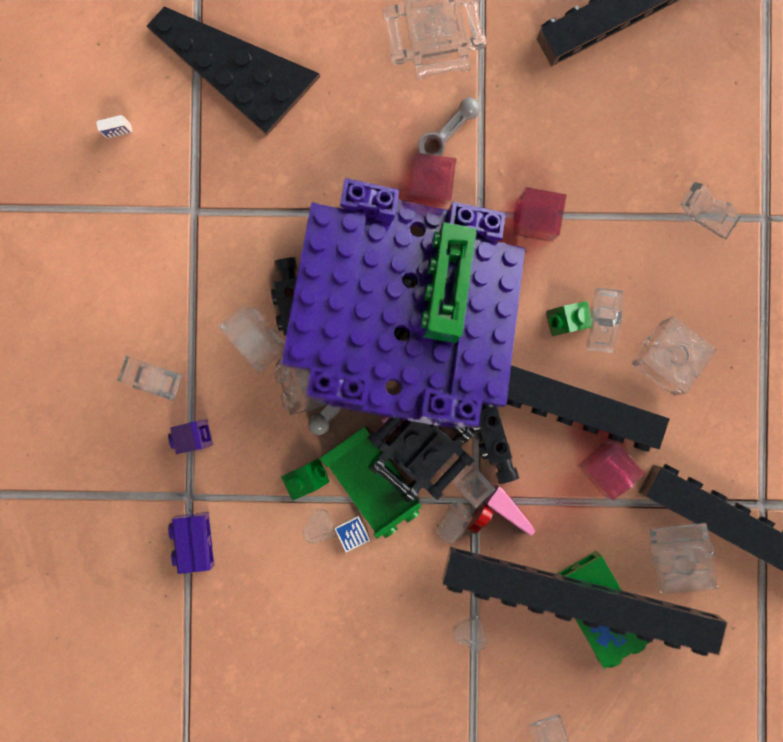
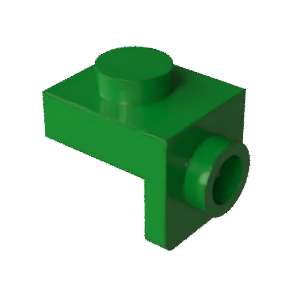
[546,301,593,336]
[281,459,330,501]

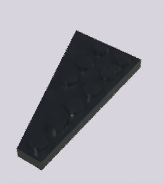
[147,6,320,135]

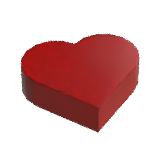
[466,501,493,534]

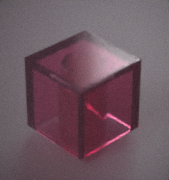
[408,153,457,204]
[513,187,567,242]
[577,440,645,501]

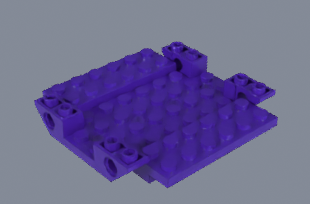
[281,178,525,427]

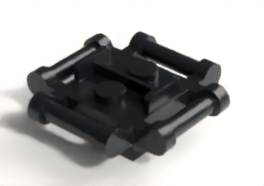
[367,417,475,503]

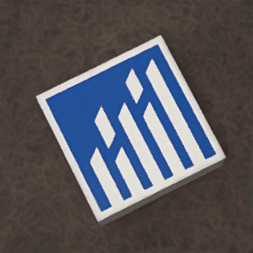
[96,115,133,138]
[334,515,370,552]

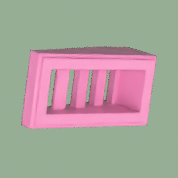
[485,484,535,535]

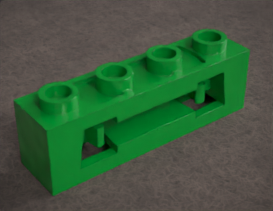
[420,223,477,343]

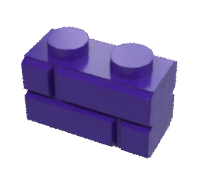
[168,512,215,574]

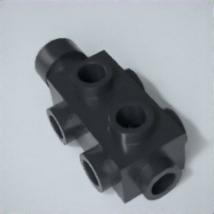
[271,257,297,336]
[473,403,520,484]

